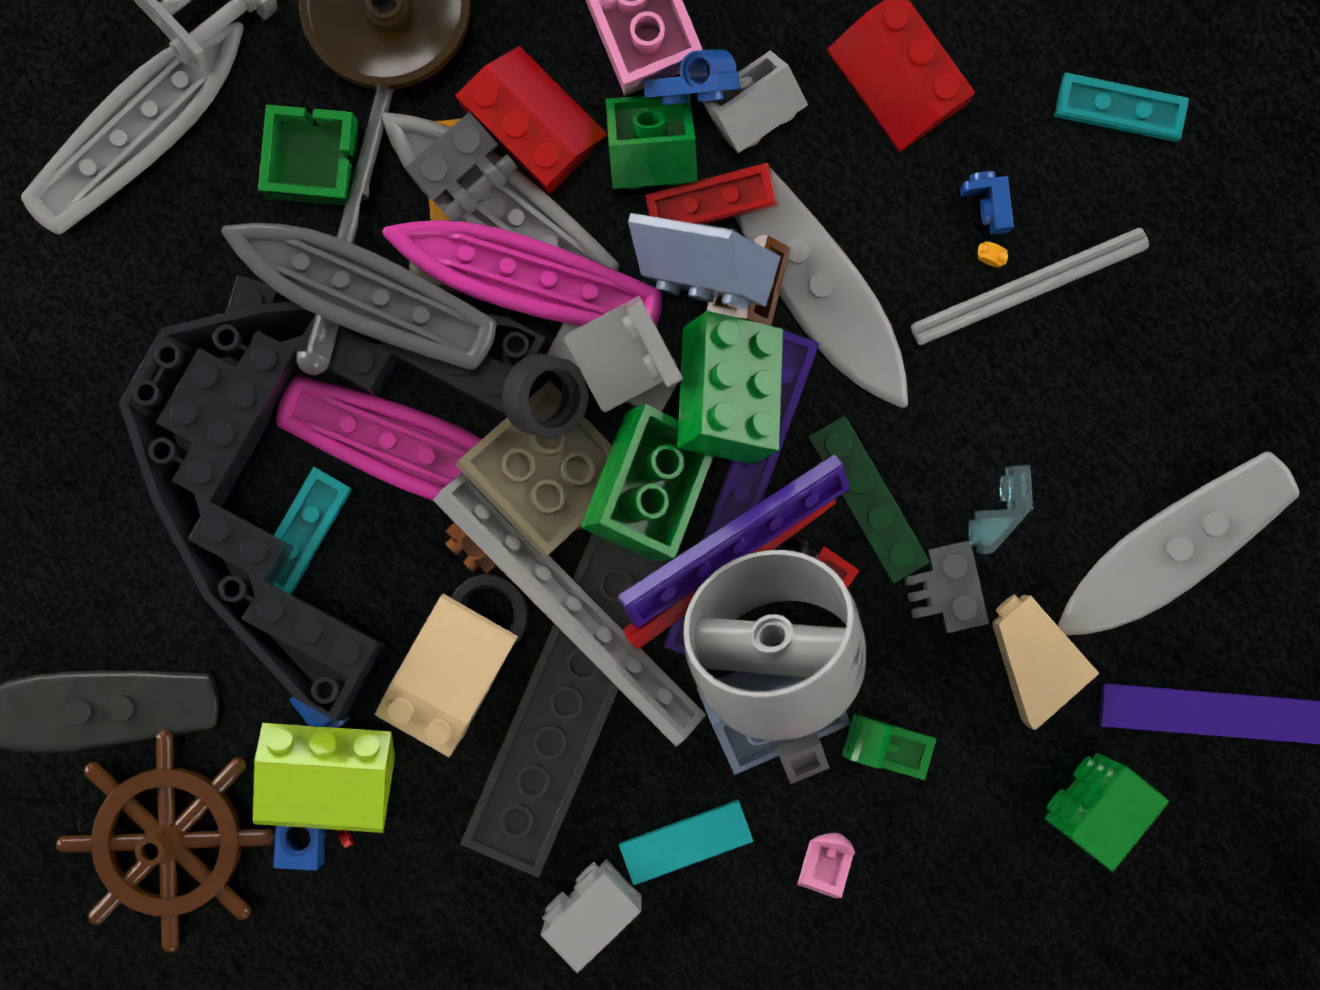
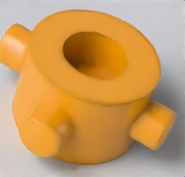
[978,241,1008,268]

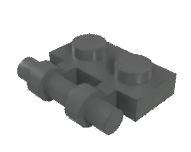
[405,112,518,221]

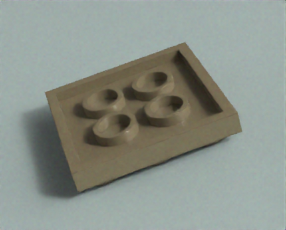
[456,380,612,559]

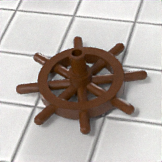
[56,729,276,953]

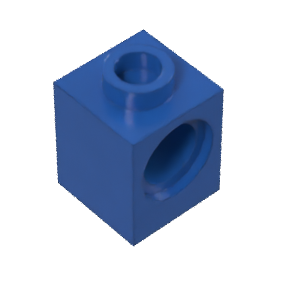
[273,826,326,870]

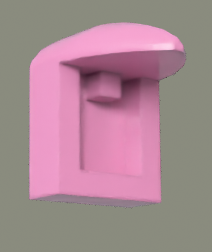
[797,833,855,899]

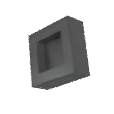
[776,732,830,784]

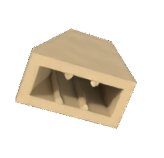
[991,594,1100,730]

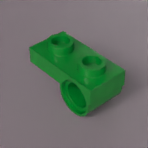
[841,714,936,780]

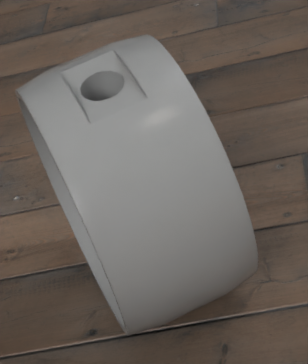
[684,550,866,741]

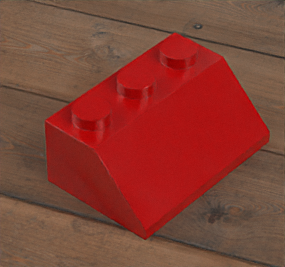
[827,0,975,152]
[455,46,608,195]

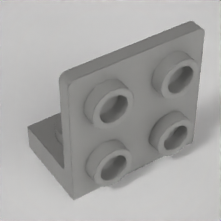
[564,296,683,412]

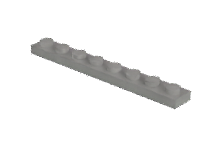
[433,473,706,746]

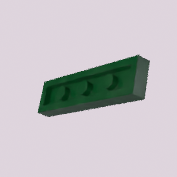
[807,416,930,583]

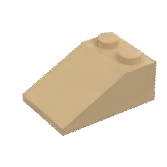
[375,594,518,757]

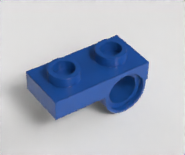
[643,49,740,105]

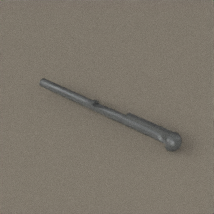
[296,89,395,375]

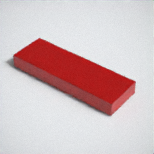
[645,163,779,225]

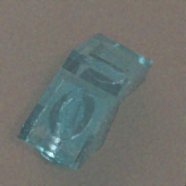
[969,465,1033,554]

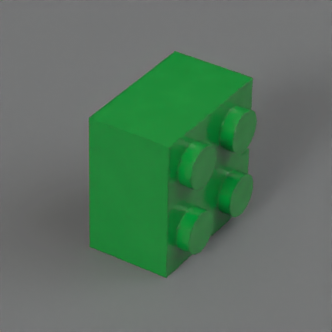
[258,105,360,206]

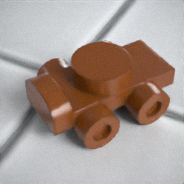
[445,523,497,574]

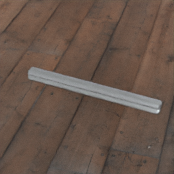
[911,228,1149,345]

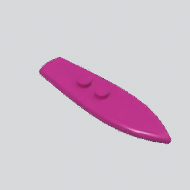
[382,220,662,327]
[276,375,482,501]

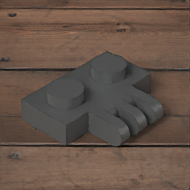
[904,541,989,633]

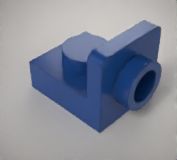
[960,171,1014,235]

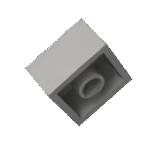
[541,859,642,973]

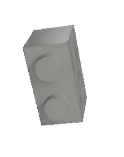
[702,50,808,153]

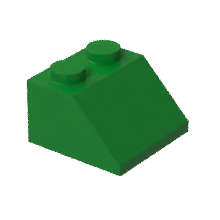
[606,94,697,189]

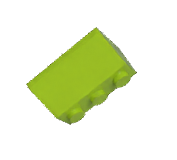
[253,723,395,833]

